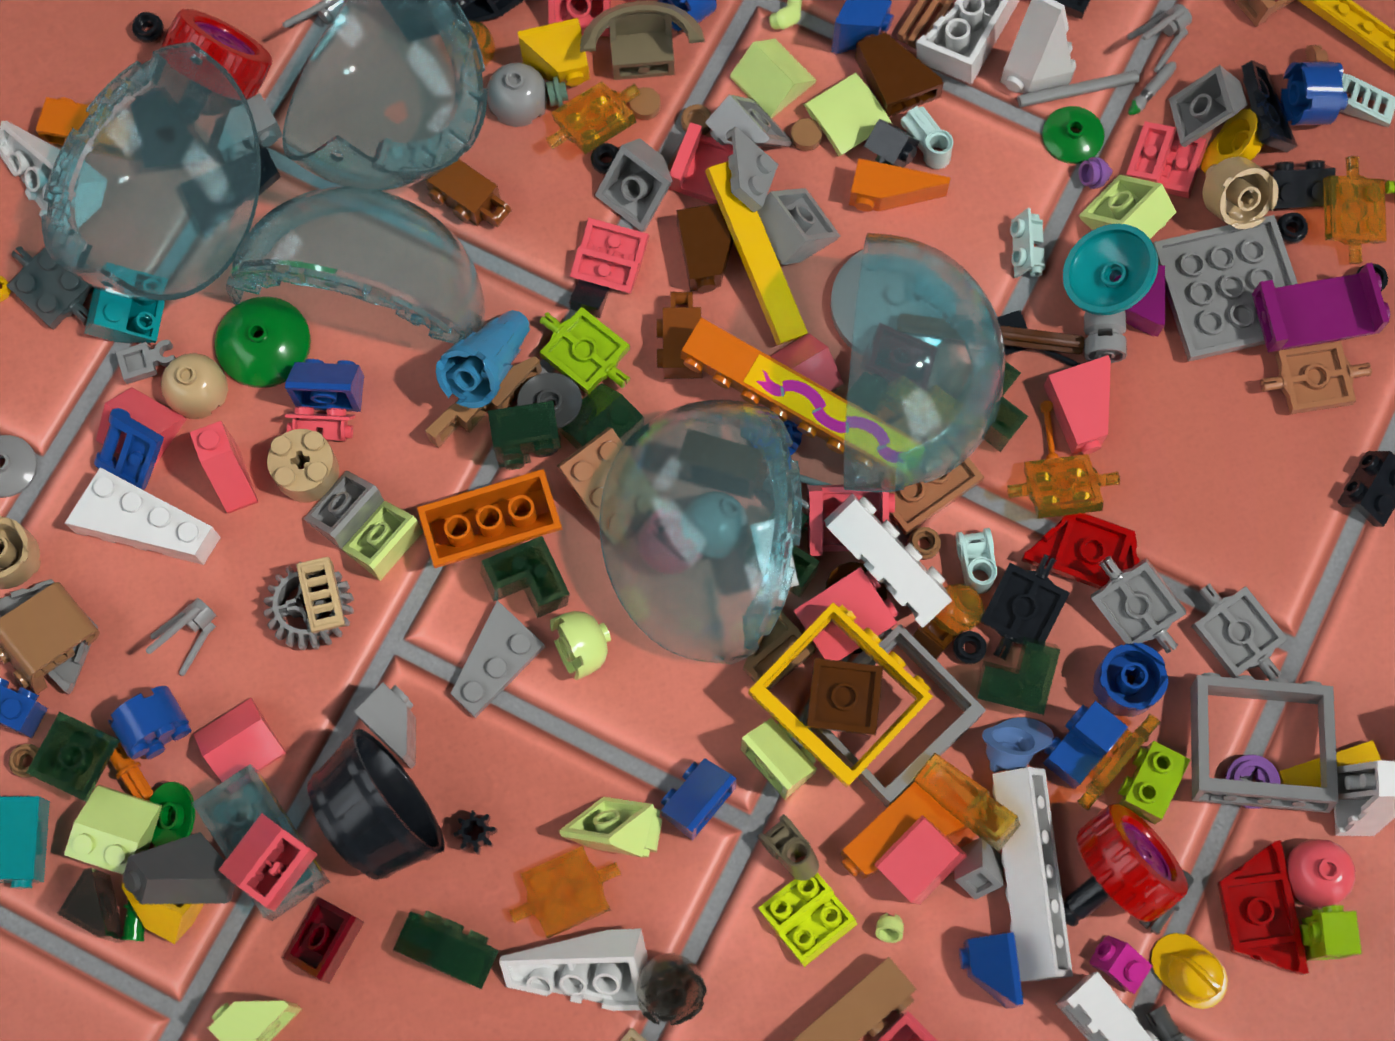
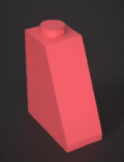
[1044,355,1111,455]
[189,421,258,514]

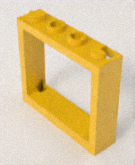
[748,602,933,788]

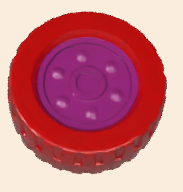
[162,9,272,126]
[1063,804,1188,926]

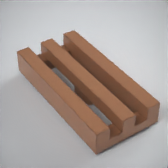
[897,0,954,49]

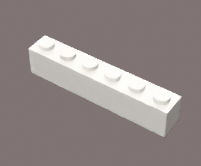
[992,767,1073,981]

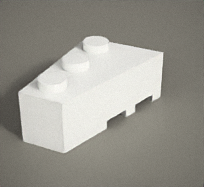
[1334,761,1395,836]

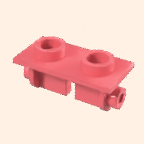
[285,406,355,441]

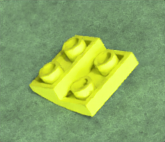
[758,872,858,967]

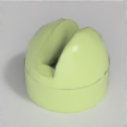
[875,913,904,943]

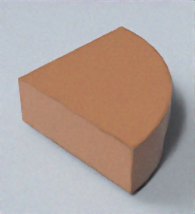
[1306,45,1329,62]

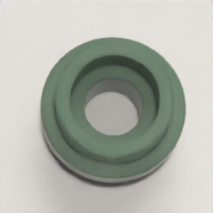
[546,77,568,108]

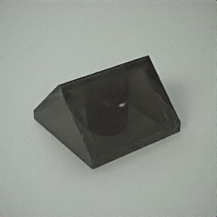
[57,867,125,943]

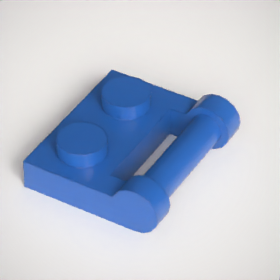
[94,408,164,490]

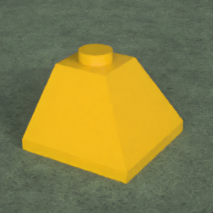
[517,18,590,87]
[122,883,204,944]

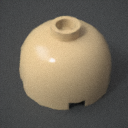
[161,353,228,419]

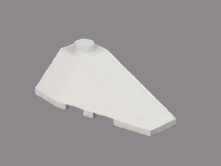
[1000,0,1076,94]
[0,121,107,238]
[499,929,648,1011]

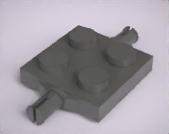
[7,241,95,330]

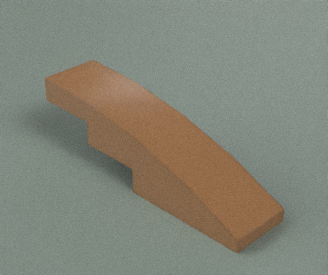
[425,356,542,448]

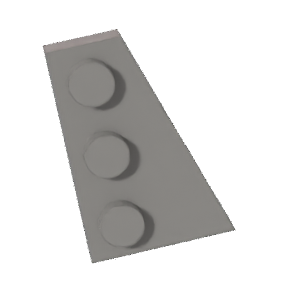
[450,600,545,718]

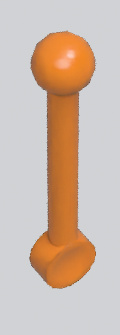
[1040,400,1059,465]

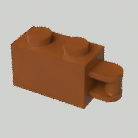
[425,152,512,228]
[656,291,702,379]

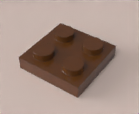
[806,658,883,736]

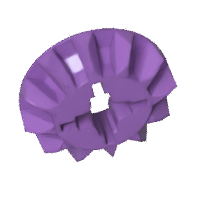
[1225,755,1280,809]

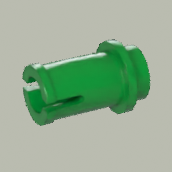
[121,900,145,941]

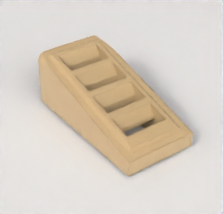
[296,557,346,633]

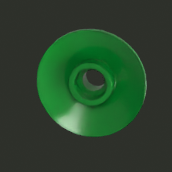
[1042,106,1105,164]
[149,782,195,847]

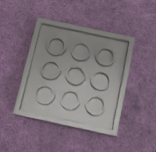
[1153,215,1298,362]

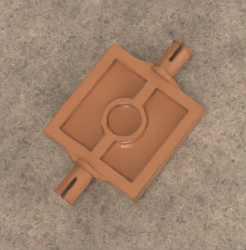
[1260,341,1372,414]

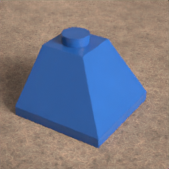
[831,0,894,54]
[959,932,1024,1008]

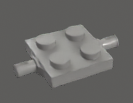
[1091,556,1186,653]
[1191,584,1288,680]

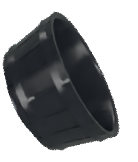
[307,729,445,880]

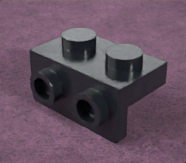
[1265,160,1336,209]
[1338,451,1395,527]

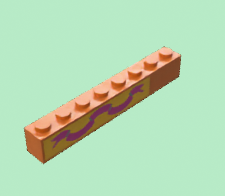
[680,317,930,487]

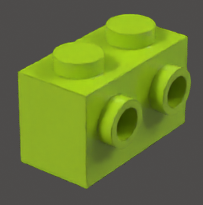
[1118,741,1191,824]
[1299,905,1362,961]

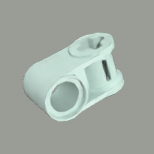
[955,528,997,594]

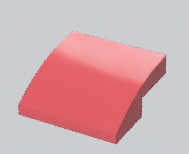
[1126,122,1207,198]
[570,218,650,294]

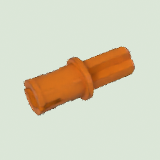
[102,739,153,800]

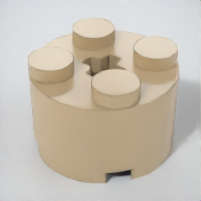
[1203,157,1279,229]
[267,429,339,503]
[0,516,40,590]

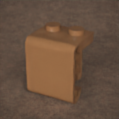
[0,582,100,694]

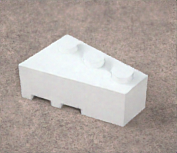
[1056,972,1159,1041]

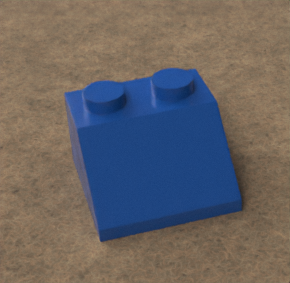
[285,359,364,412]
[660,758,737,841]

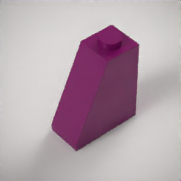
[1113,265,1165,336]

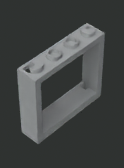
[803,624,986,807]
[1190,673,1339,813]

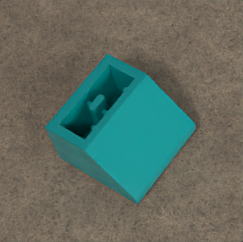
[84,264,169,343]

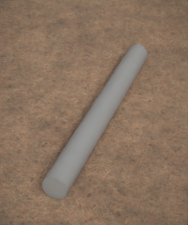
[1017,70,1139,108]

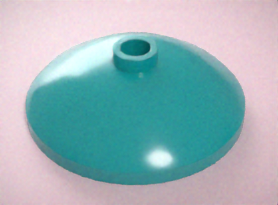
[1063,224,1158,315]

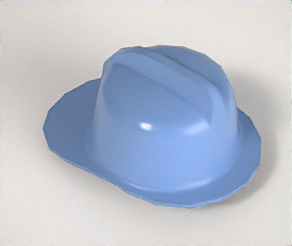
[982,717,1054,772]

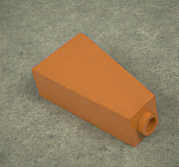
[840,767,979,879]

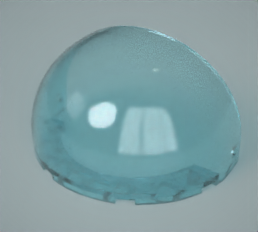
[282,0,488,191]
[41,42,261,301]
[226,187,485,344]
[844,233,1005,492]
[599,399,802,664]

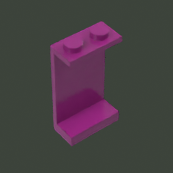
[1252,263,1390,352]

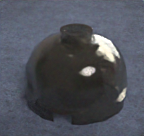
[636,953,707,1025]

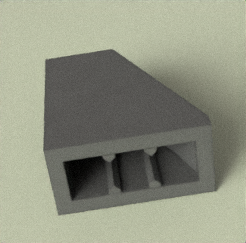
[122,832,236,904]

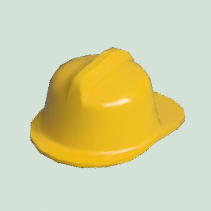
[1201,109,1263,173]
[1151,933,1228,1009]

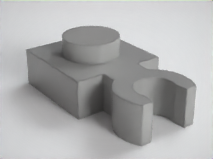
[115,340,176,384]

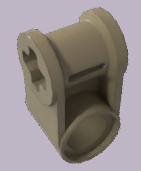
[757,814,819,881]

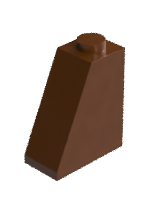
[855,32,944,117]
[677,203,733,293]

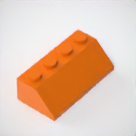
[417,469,562,569]

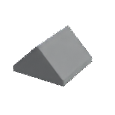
[303,470,384,550]

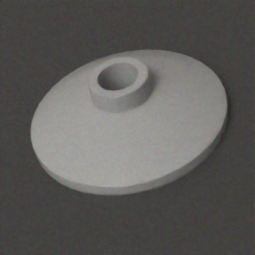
[0,435,37,498]

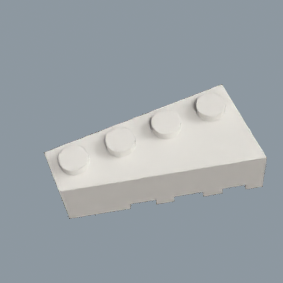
[824,493,952,628]

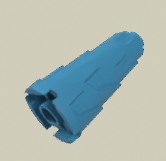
[436,310,530,408]

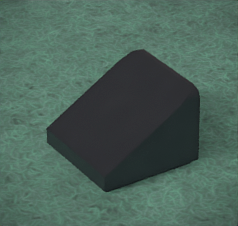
[569,280,610,317]

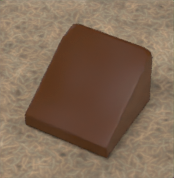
[913,614,960,660]

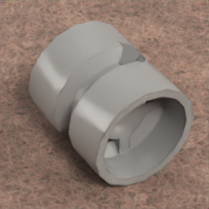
[1084,311,1127,363]

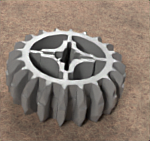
[263,562,354,650]

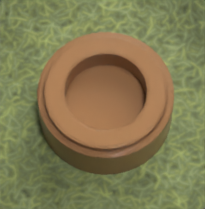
[630,87,661,120]
[681,104,711,135]
[791,118,822,151]

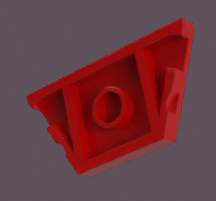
[1021,509,1140,589]
[1217,840,1309,975]

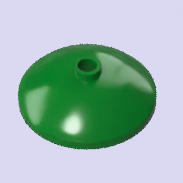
[215,296,311,388]

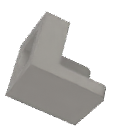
[955,837,1003,900]

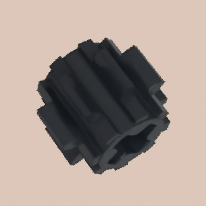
[453,810,497,855]

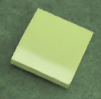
[804,73,892,156]

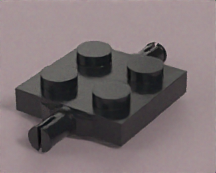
[980,554,1070,661]

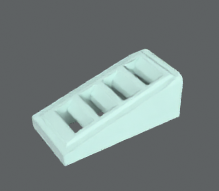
[1339,73,1395,127]

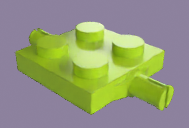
[540,307,630,395]

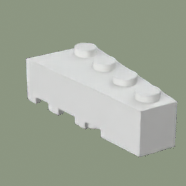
[916,0,1020,84]
[65,467,221,565]

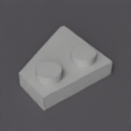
[726,126,778,212]

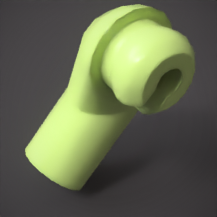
[769,0,802,29]

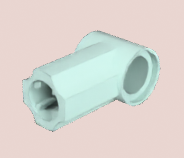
[901,106,953,169]

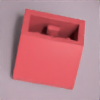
[219,813,317,912]

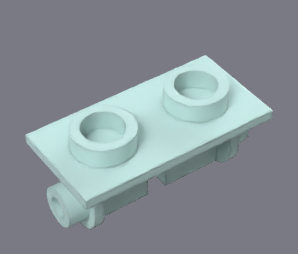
[1010,208,1045,278]

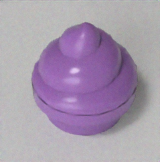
[1079,157,1113,189]

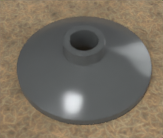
[517,373,582,430]

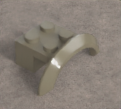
[580,1,705,80]

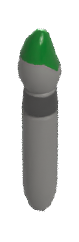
[1128,62,1177,115]

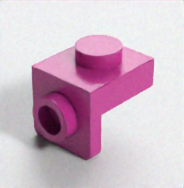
[1089,935,1153,994]

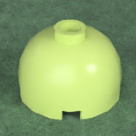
[550,611,611,680]

